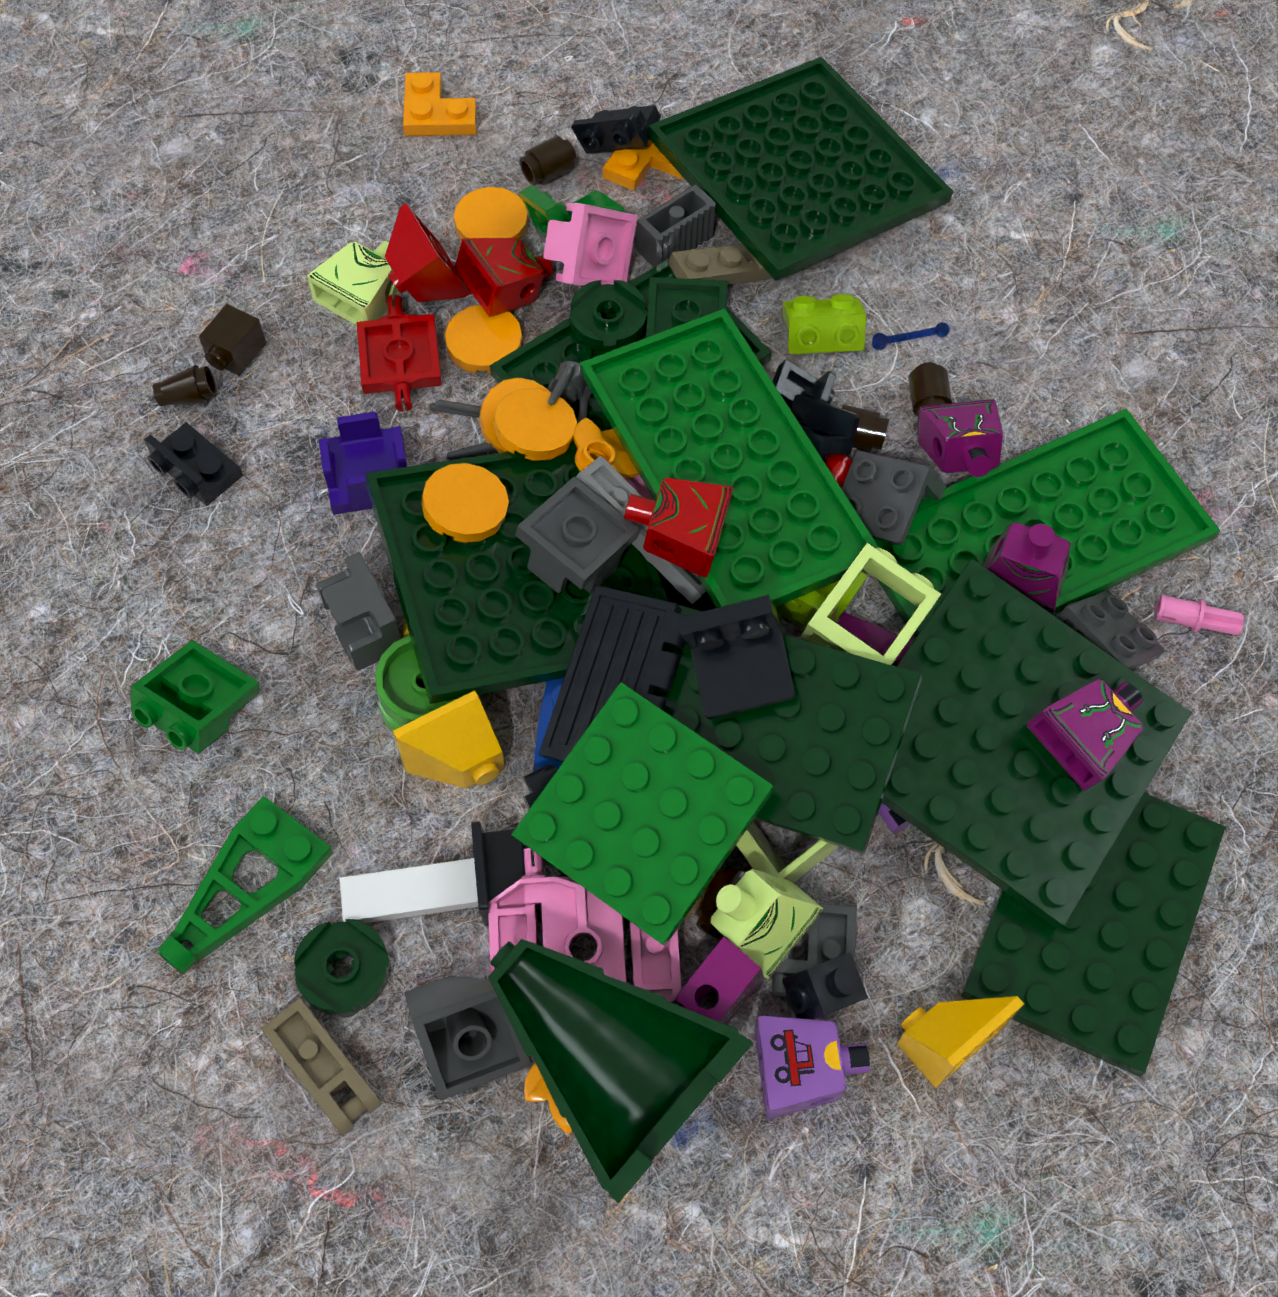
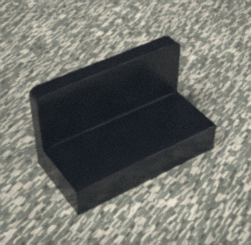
[471,821,525,926]

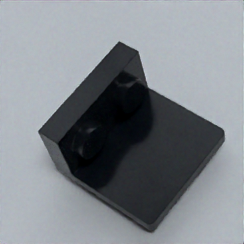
[678,595,796,719]

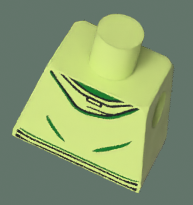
[307,241,398,325]
[710,869,823,979]

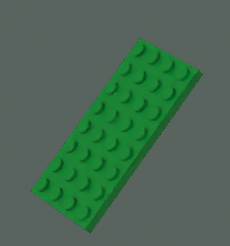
[580,308,879,608]
[874,408,1221,638]

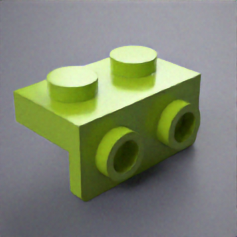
[782,294,866,354]

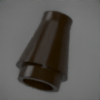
[153,365,217,407]

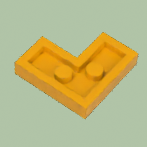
[403,72,477,136]
[603,139,684,191]

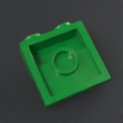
[131,640,259,754]

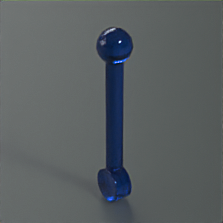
[872,322,950,350]

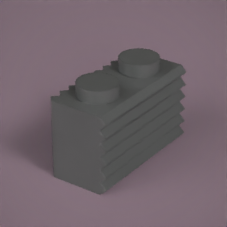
[635,185,716,267]

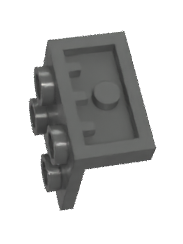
[842,450,946,545]
[1056,591,1165,670]

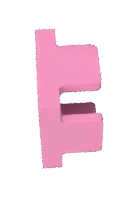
[544,203,638,286]

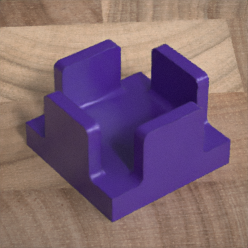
[319,412,408,515]

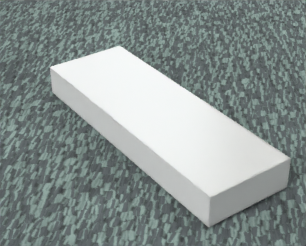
[339,858,478,923]

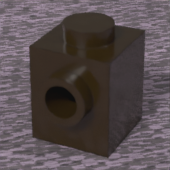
[199,304,266,376]

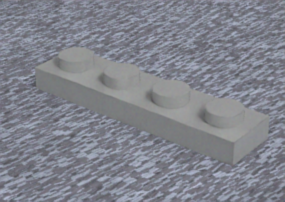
[576,456,706,605]

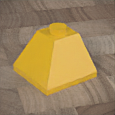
[392,690,505,789]
[897,996,1024,1088]

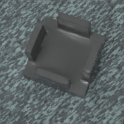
[515,476,640,594]
[316,552,401,670]

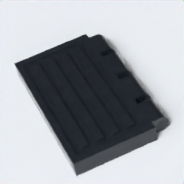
[539,585,687,763]

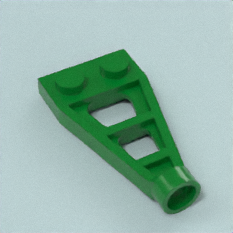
[156,796,333,975]

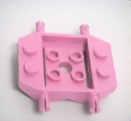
[488,848,682,1060]

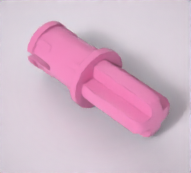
[1154,594,1244,635]

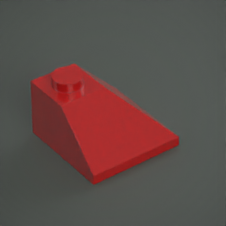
[385,203,471,302]

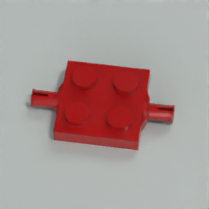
[357,295,442,412]

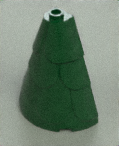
[488,939,753,1204]

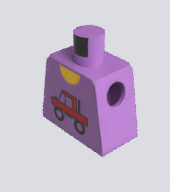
[754,1016,870,1119]

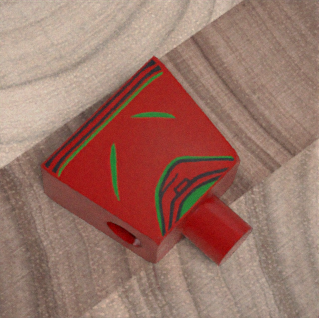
[454,238,553,317]
[624,478,733,578]

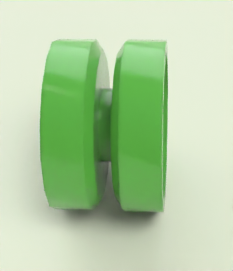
[375,635,456,733]

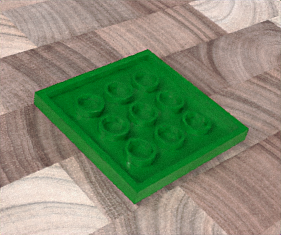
[511,682,775,946]

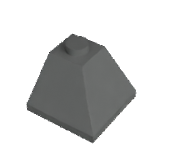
[404,976,532,1101]

